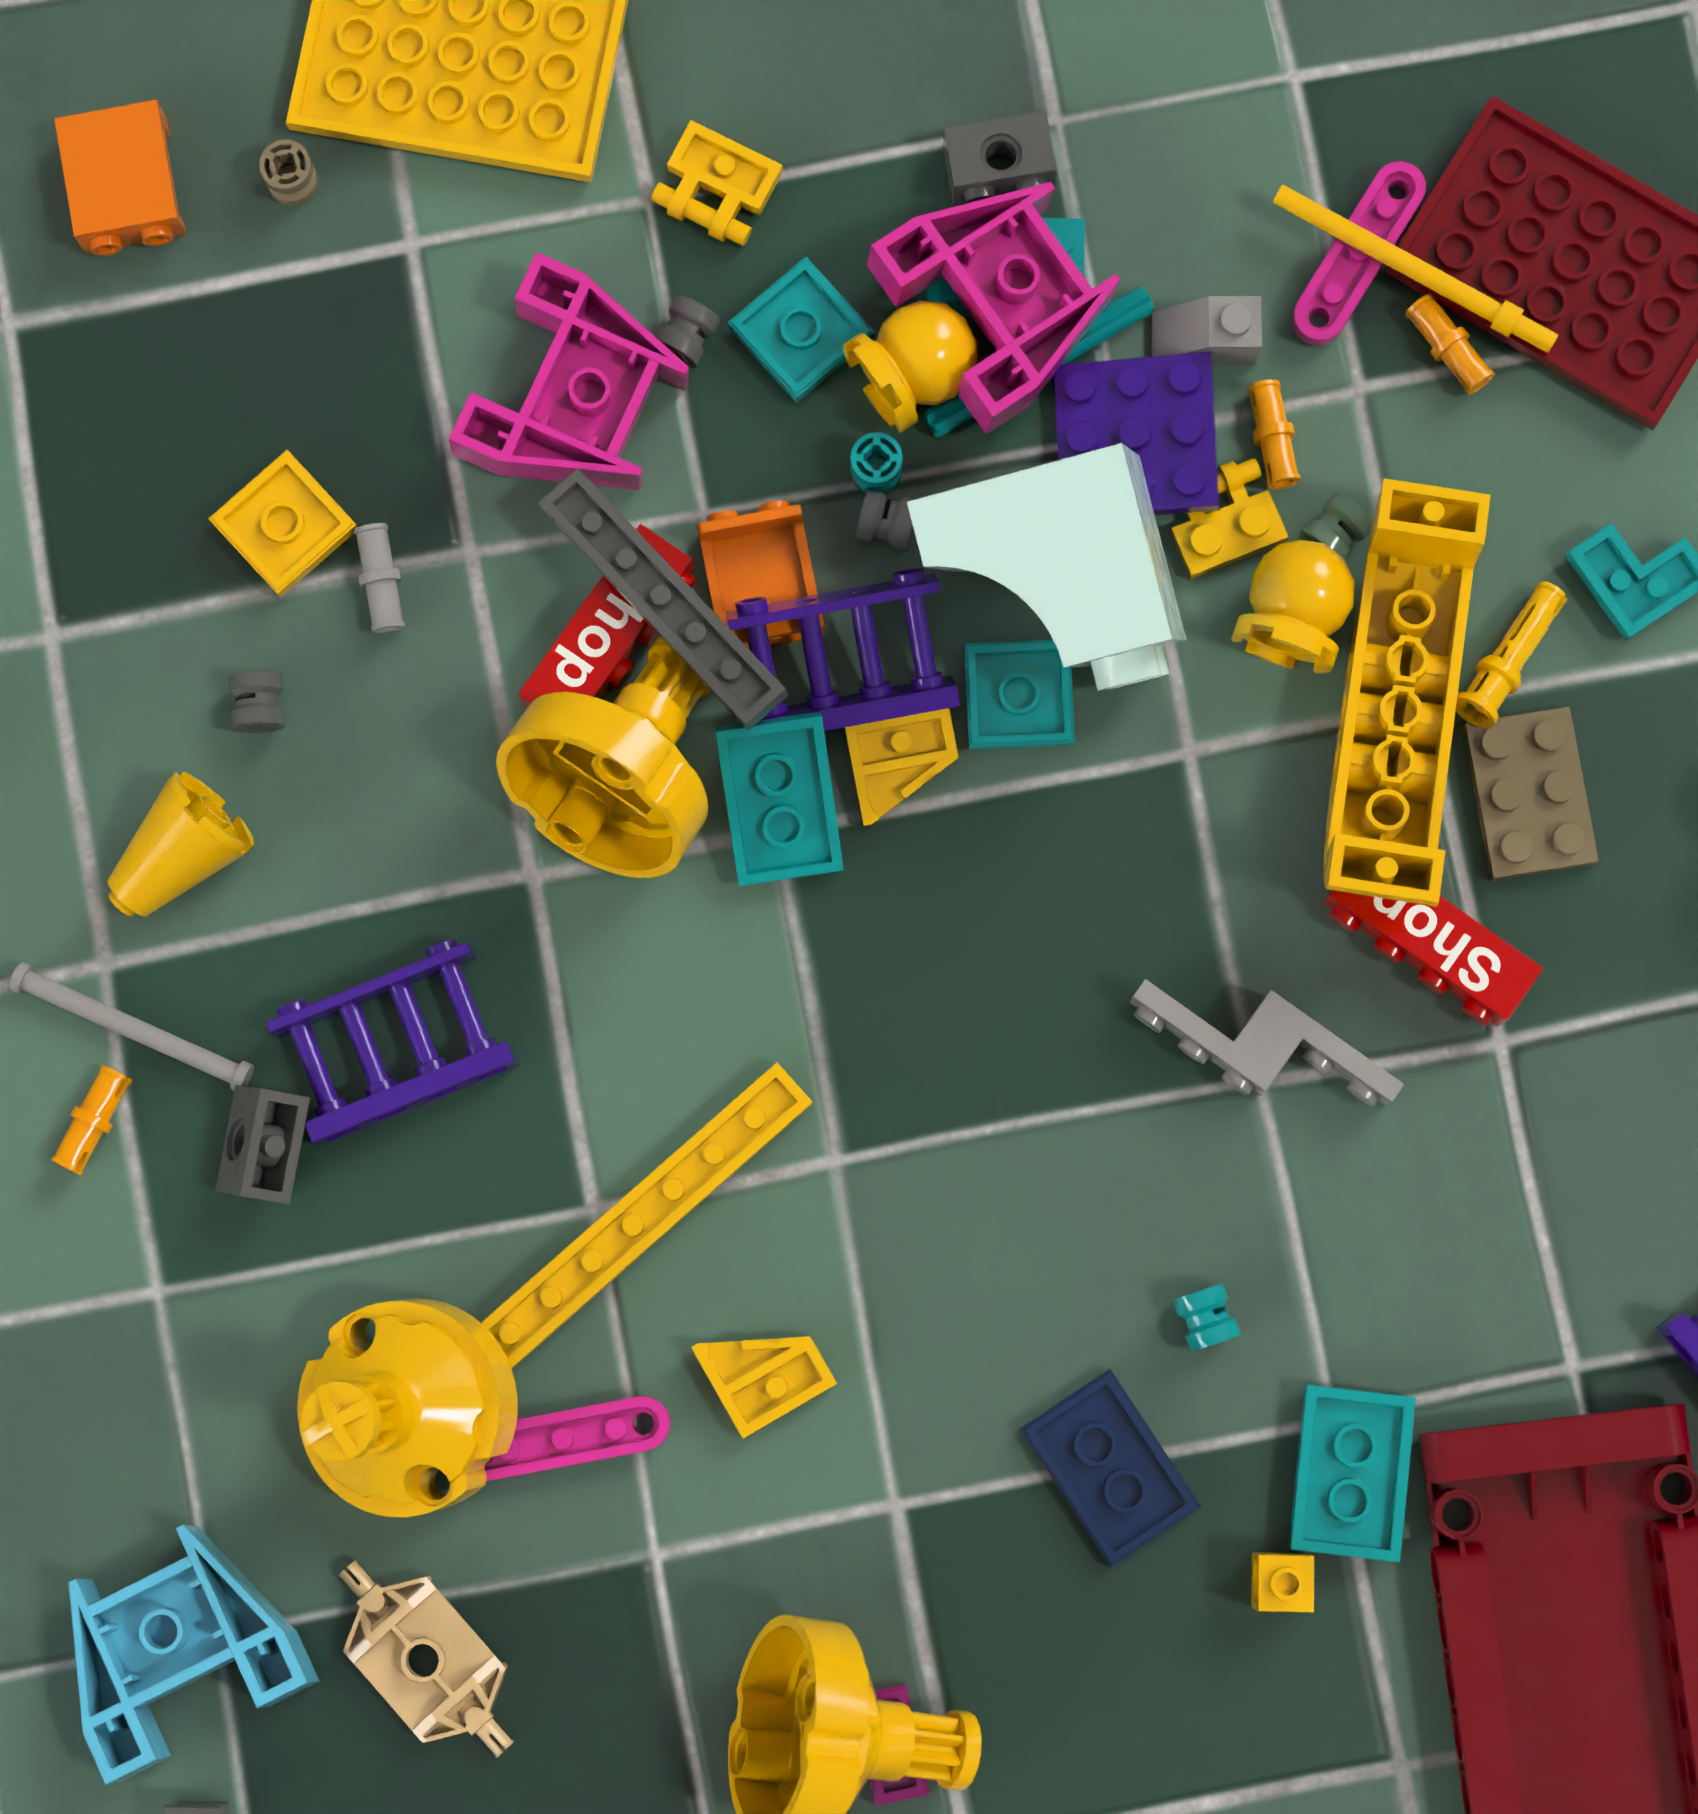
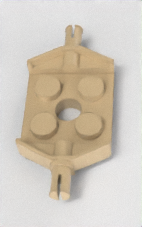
[338,1560,514,1758]

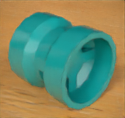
[850,432,903,495]
[1173,1283,1242,1352]

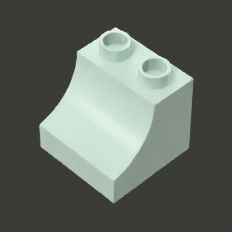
[907,443,1186,691]

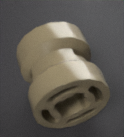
[259,139,319,206]

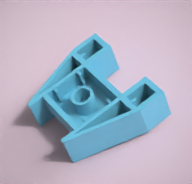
[68,1525,319,1785]

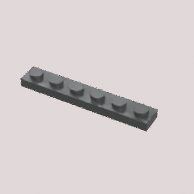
[538,468,789,731]

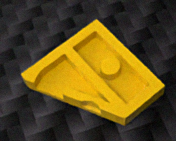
[844,708,959,826]

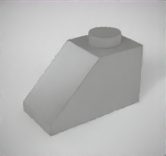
[1151,296,1262,365]

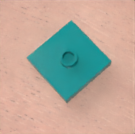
[728,256,875,404]
[964,640,1075,751]

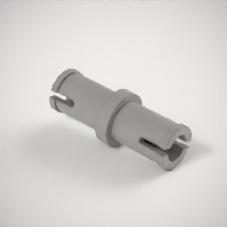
[354,523,406,633]

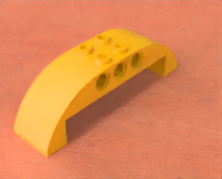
[1324,478,1491,907]

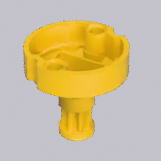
[496,637,711,878]
[298,1298,518,1517]
[728,1615,982,1814]

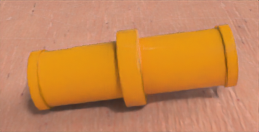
[1405,293,1495,395]
[1247,379,1301,490]
[50,1065,133,1176]

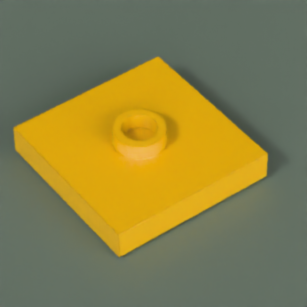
[208,450,358,598]

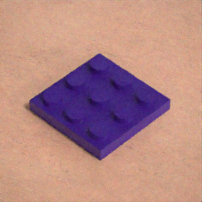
[1054,352,1220,515]

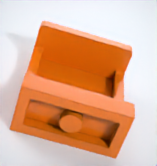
[54,99,186,256]
[697,500,825,649]

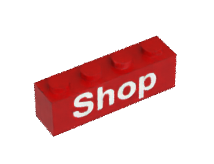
[518,523,696,707]
[1323,890,1544,1026]

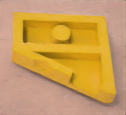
[691,1336,837,1439]

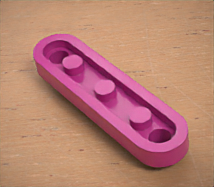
[1292,161,1426,346]
[485,1396,671,1481]

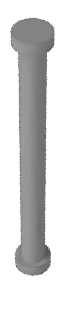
[8,961,254,1091]

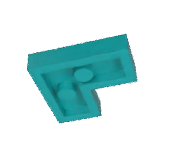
[1565,523,1698,642]

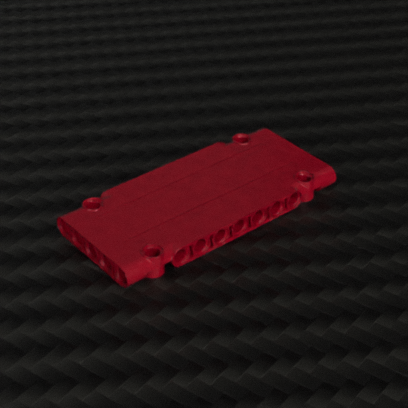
[1419,1403,1698,1814]

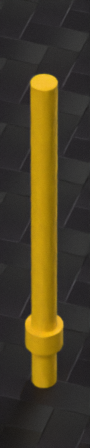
[1273,184,1558,353]

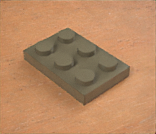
[1462,707,1599,881]

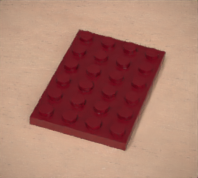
[1383,95,1698,430]

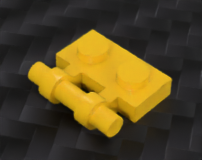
[651,120,783,246]
[1170,458,1289,580]

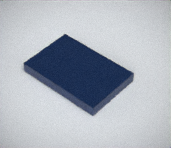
[1019,1369,1201,1567]

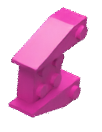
[867,182,1121,435]
[449,252,689,490]

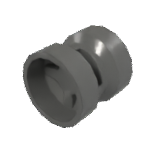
[654,295,721,368]
[856,488,916,551]
[228,670,285,733]

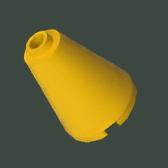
[107,772,255,917]

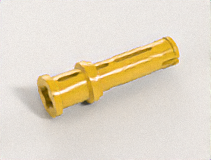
[1456,581,1567,729]

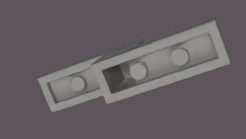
[1129,979,1404,1107]

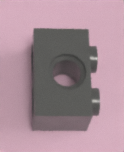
[943,111,1057,204]
[215,1085,310,1205]

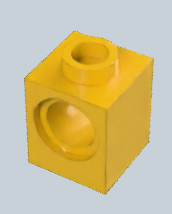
[1251,1552,1314,1612]

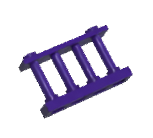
[726,568,960,731]
[266,939,519,1146]

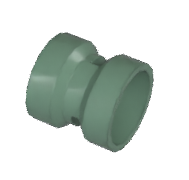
[1299,493,1373,560]

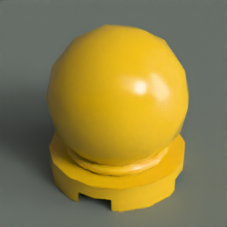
[843,300,978,433]
[1231,539,1355,674]

